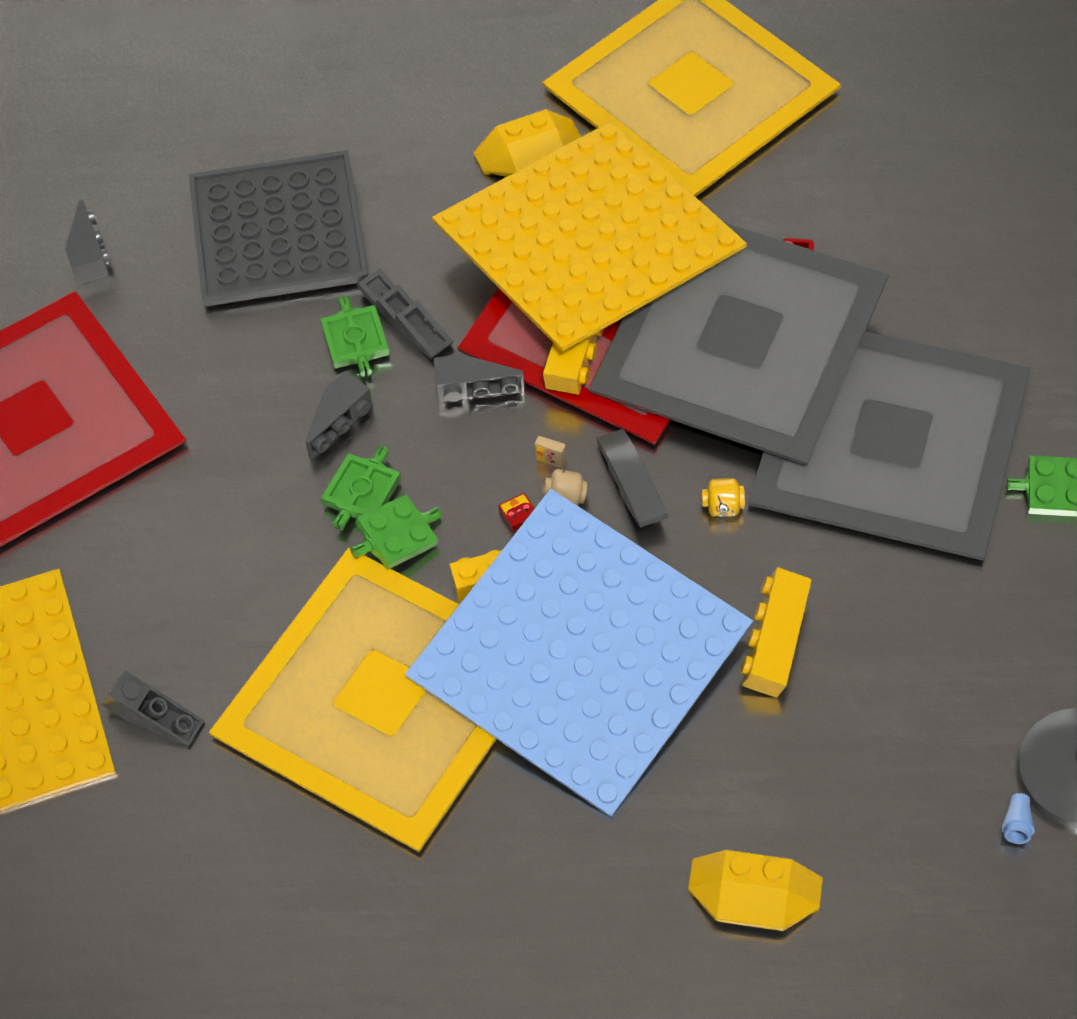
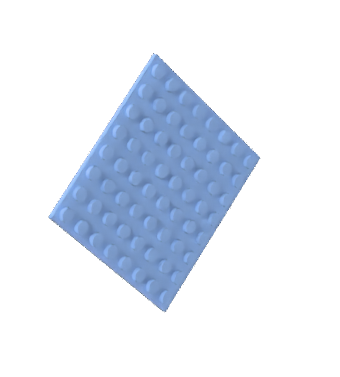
[405,489,753,817]

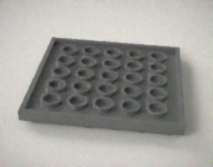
[188,150,368,307]

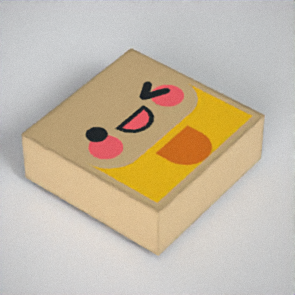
[535,436,567,469]

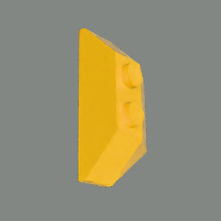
[473,109,581,177]
[688,850,823,931]

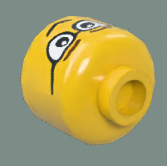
[702,478,745,517]

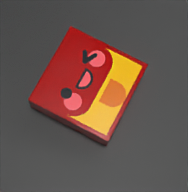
[498,493,535,532]

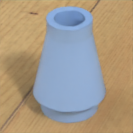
[1001,793,1035,844]

